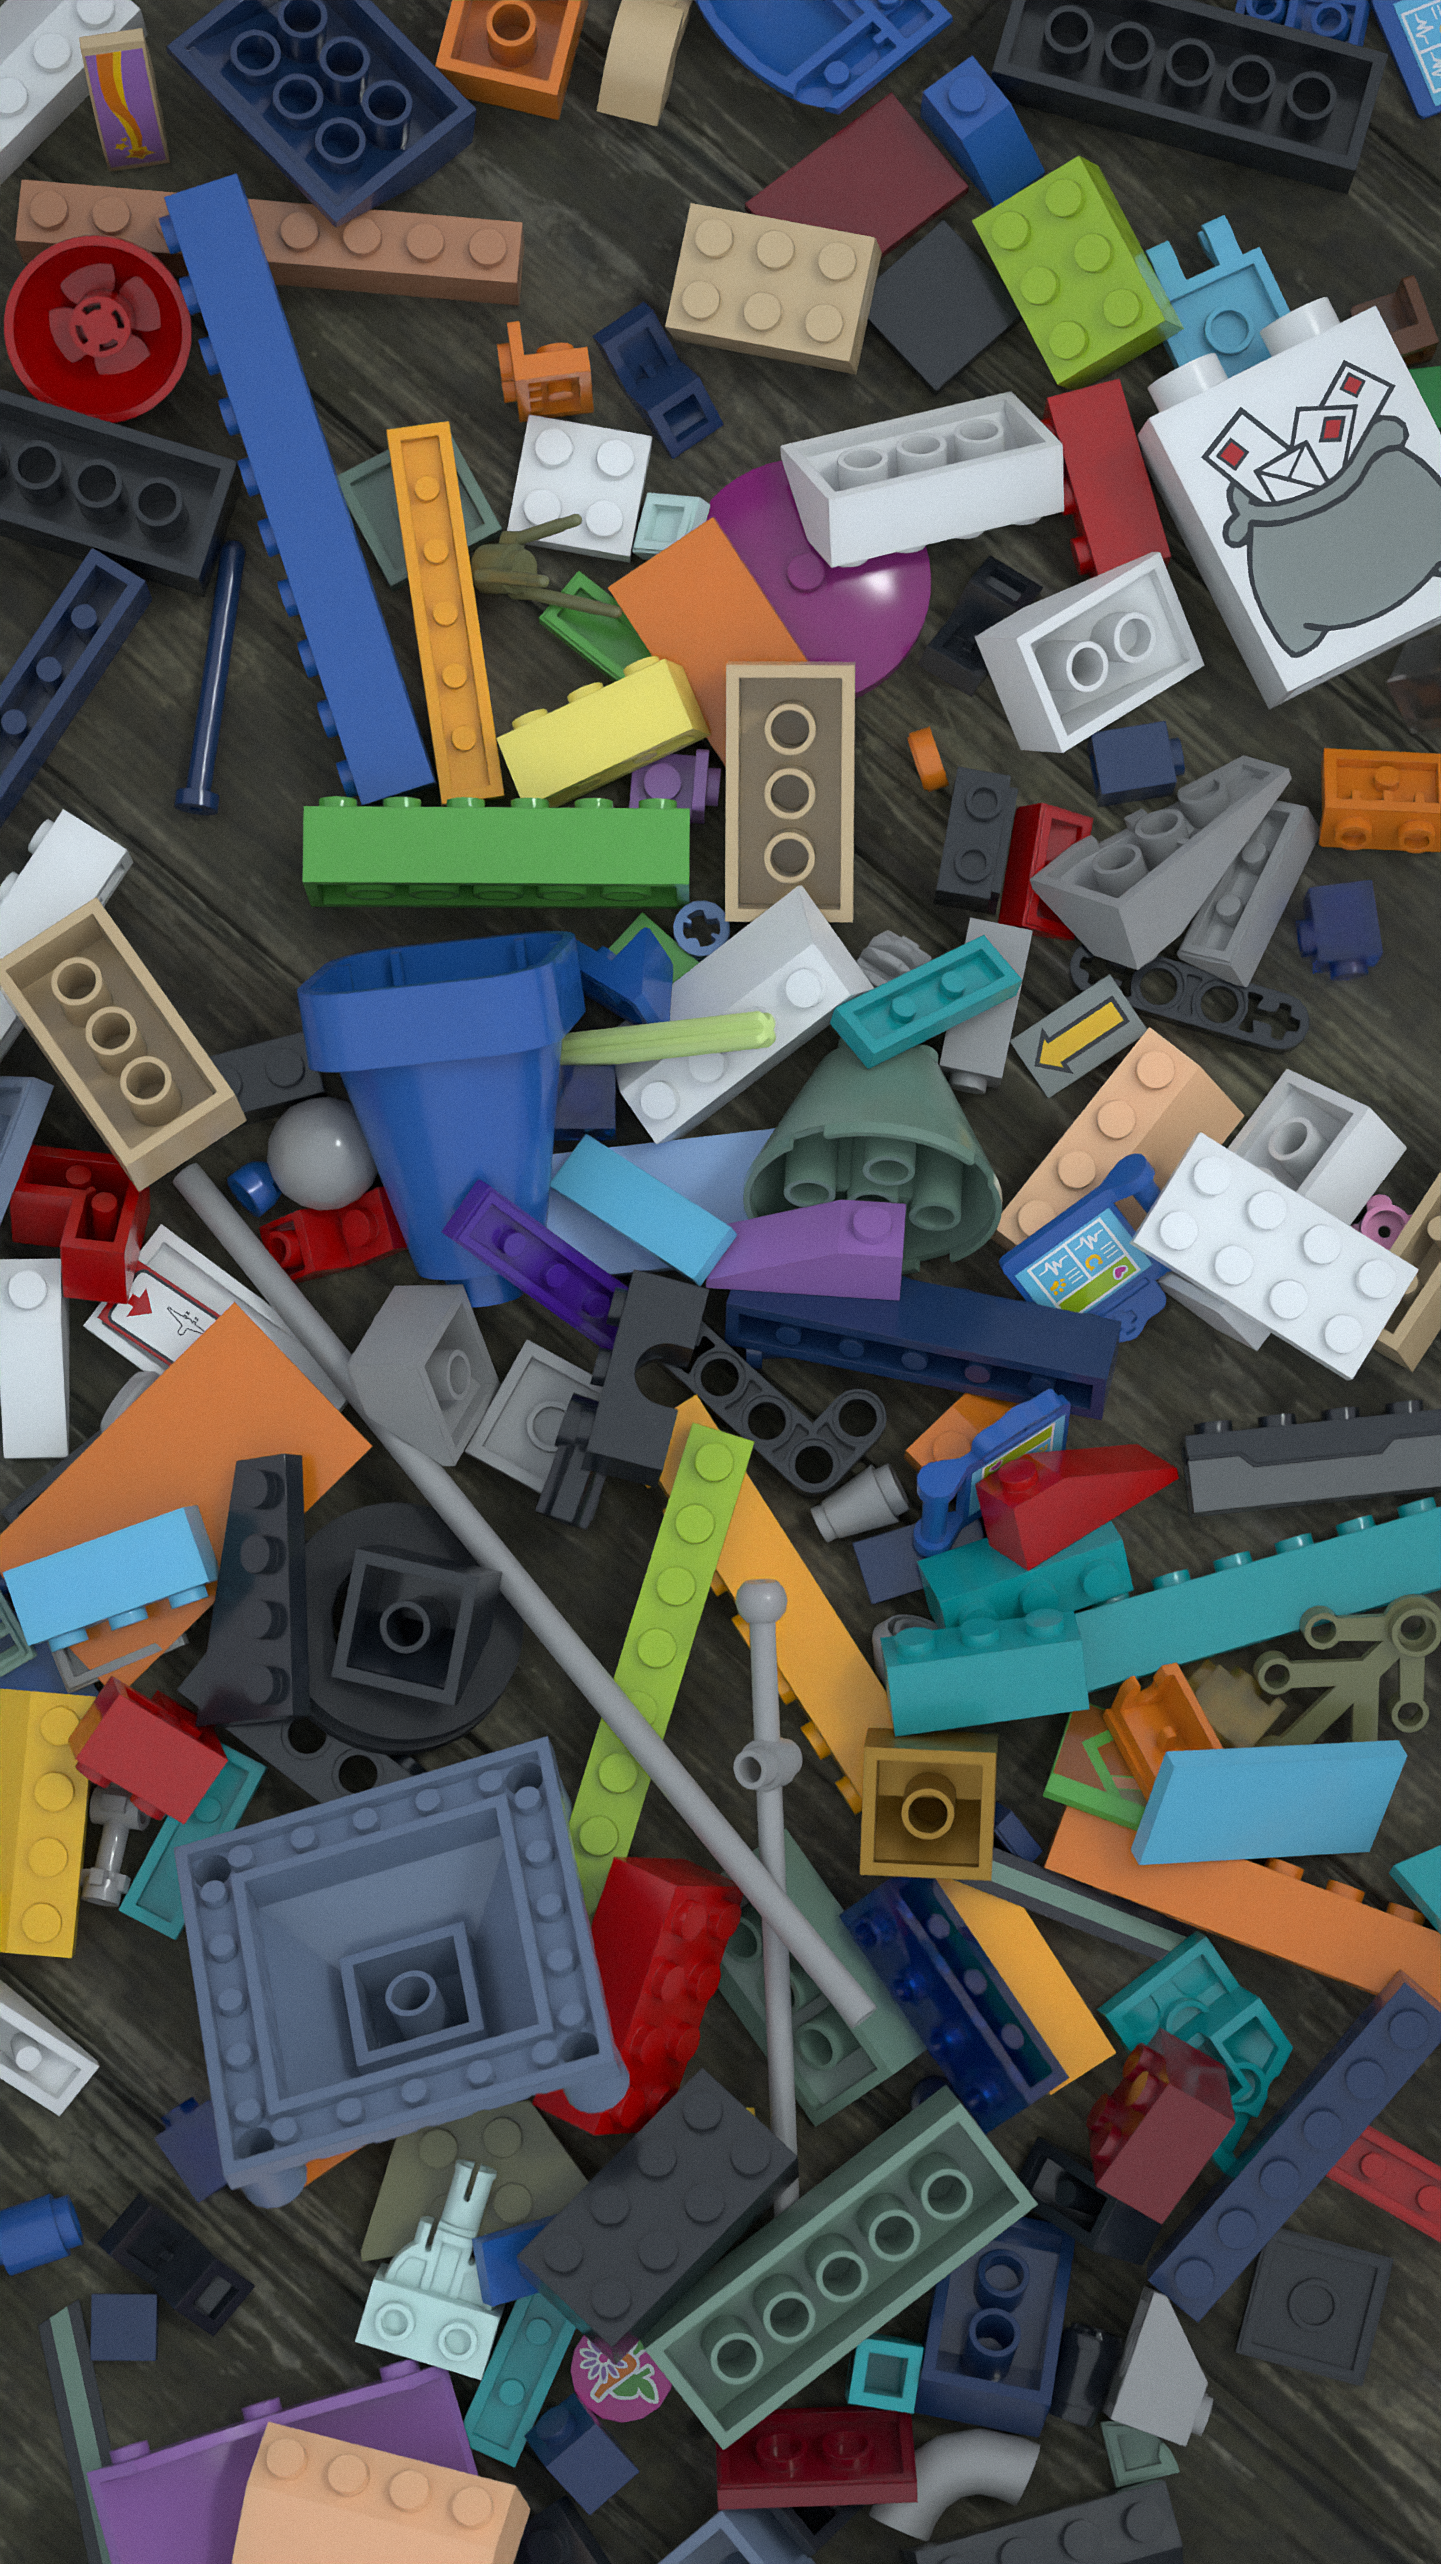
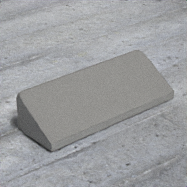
[1177,800,1320,987]

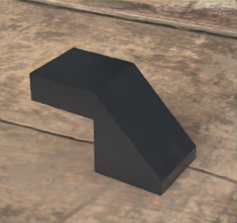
[917,555,1043,697]
[98,2192,255,2337]

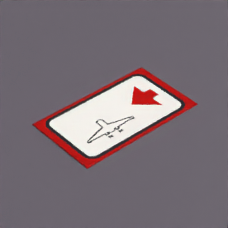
[97,1260,221,1366]

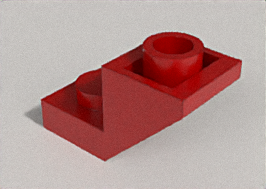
[259,1187,408,1284]

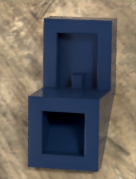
[592,302,724,459]

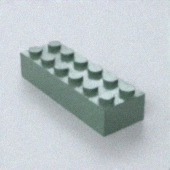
[640,2085,1038,2450]

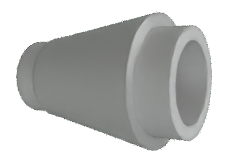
[811,1463,911,1543]

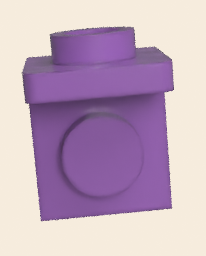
[629,749,721,824]

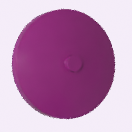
[706,460,931,699]

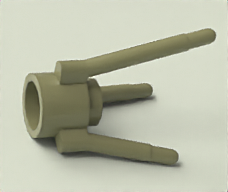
[471,514,622,618]

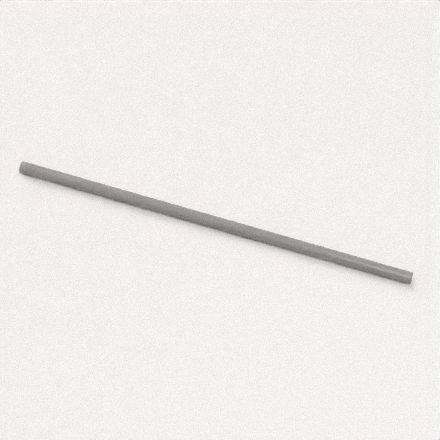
[173,1163,878,2029]

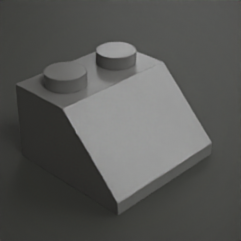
[347,1284,501,1466]
[1102,2286,1213,2447]

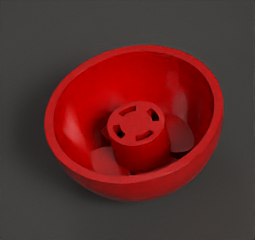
[4,235,192,423]

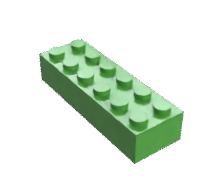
[303,796,690,909]

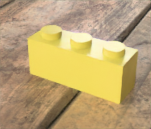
[496,656,710,808]

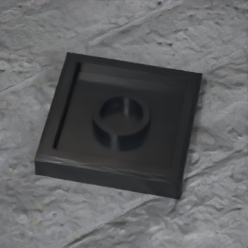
[867,220,1023,397]
[1234,2228,1394,2386]

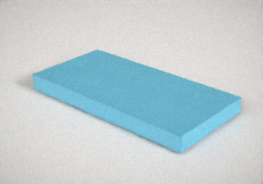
[1131,1740,1407,1865]

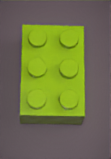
[972,156,1184,391]

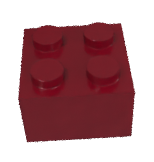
[1086,2028,1236,2224]

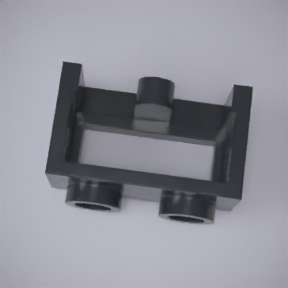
[933,767,1018,915]

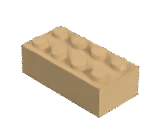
[725,661,856,922]
[0,897,247,1192]

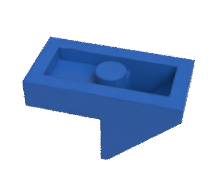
[576,927,673,1025]

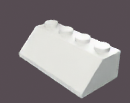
[0,0,148,185]
[780,391,1064,568]
[614,885,874,1144]
[1157,1069,1407,1351]

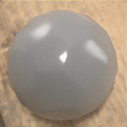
[267,1096,378,1211]

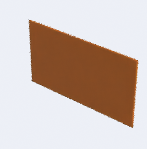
[0,1302,373,1686]

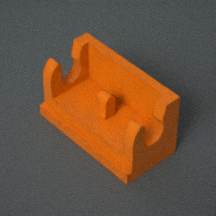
[1102,1662,1223,1802]

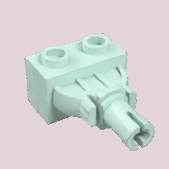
[355,2159,505,2380]

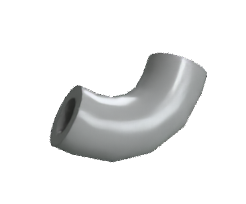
[868,2428,1040,2541]

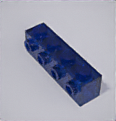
[838,1876,1069,2135]

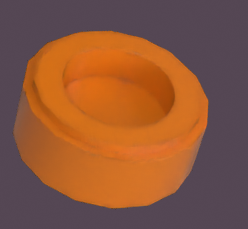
[907,726,949,792]

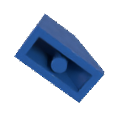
[920,55,1045,208]

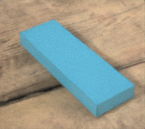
[550,1134,738,1286]

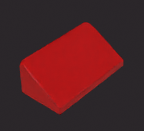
[998,803,1093,941]

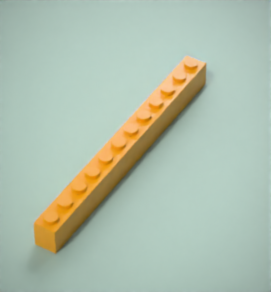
[645,1394,1116,2095]

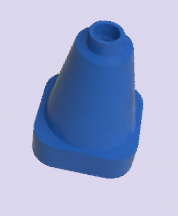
[297,931,586,1308]

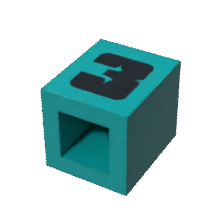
[844,2333,924,2414]

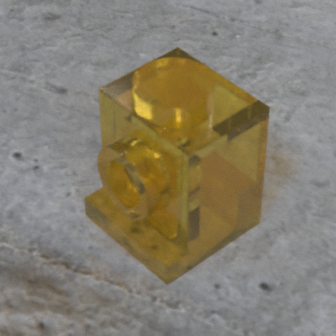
[1187,1658,1288,1749]

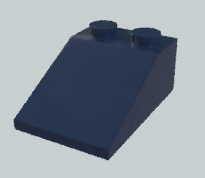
[914,2217,1075,2438]

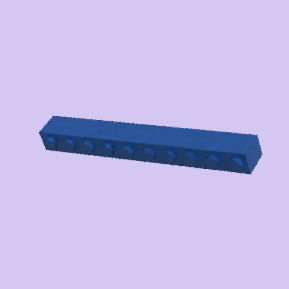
[159,173,438,807]

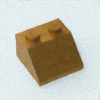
[860,1728,998,1881]

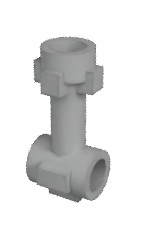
[80,1782,151,1907]

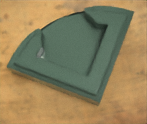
[1099,2419,1180,2487]

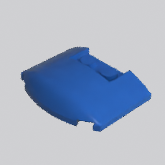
[694,0,953,115]

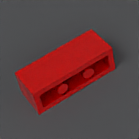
[1040,378,1171,579]

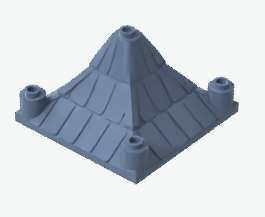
[174,1736,629,2208]

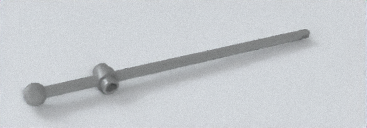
[734,1579,802,2218]

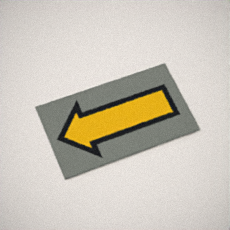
[1010,974,1147,1099]

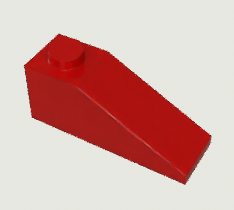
[975,1444,1179,1571]

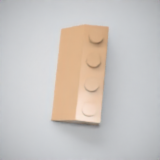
[991,1027,1245,1252]

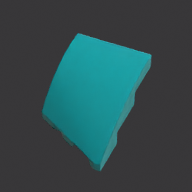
[1097,1931,1293,2173]

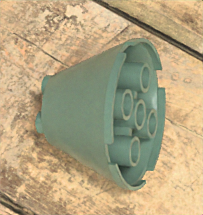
[743,1037,1003,1274]

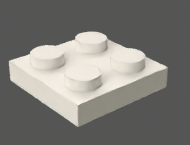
[507,415,652,563]

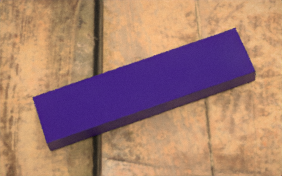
[441,1179,628,1350]

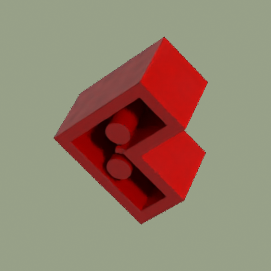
[10,1145,151,1305]
[68,1676,228,1824]

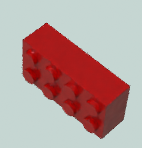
[532,1857,744,2135]

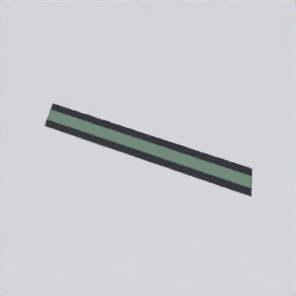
[952,1847,1196,1961]
[38,2299,112,2564]

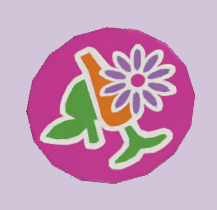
[571,2336,672,2423]

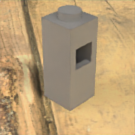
[939,917,1033,1094]

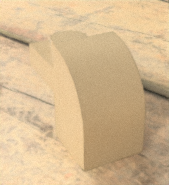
[597,0,693,126]

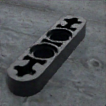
[1068,944,1310,1055]

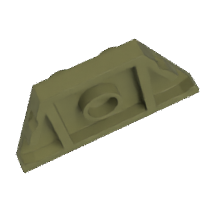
[361,2100,589,2262]

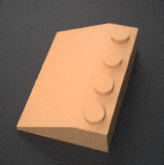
[231,2422,531,2564]

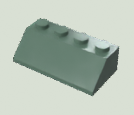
[718,1828,936,2127]

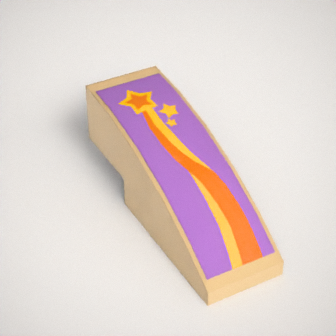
[79,28,170,172]

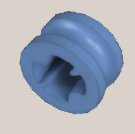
[673,900,730,962]

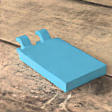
[1145,215,1290,378]

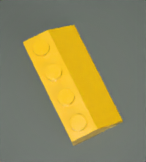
[0,1688,97,1958]

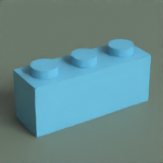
[2,1505,220,1652]

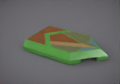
[1043,1702,1147,1831]

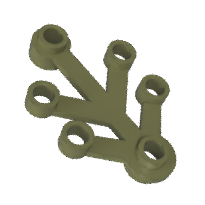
[1252,1594,1441,1747]

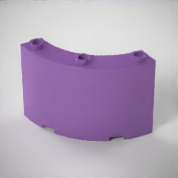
[86,2358,478,2564]

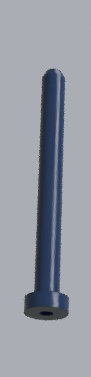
[174,540,246,815]

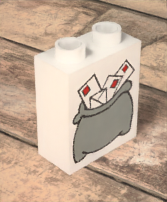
[1137,297,1441,710]

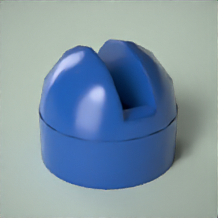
[227,1161,282,1218]

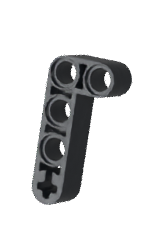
[655,1320,887,1499]

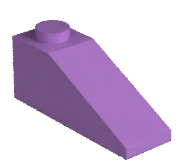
[706,1200,906,1301]

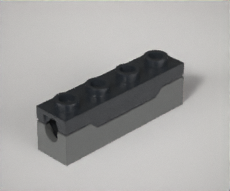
[1180,1400,1441,1518]

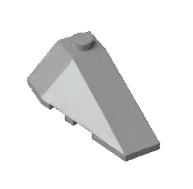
[1030,755,1292,970]

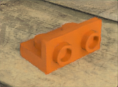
[497,321,594,422]
[1319,748,1441,853]

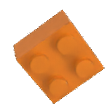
[435,0,588,120]

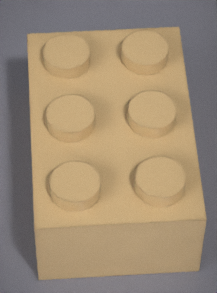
[665,203,882,374]

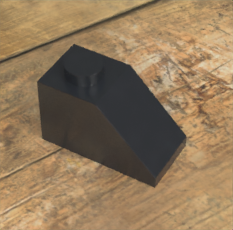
[1018,2136,1163,2266]

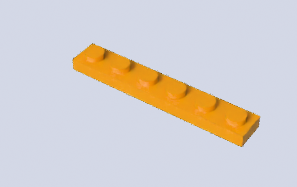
[386,421,505,807]

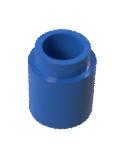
[0,2193,84,2276]

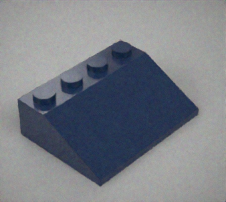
[166,0,476,228]

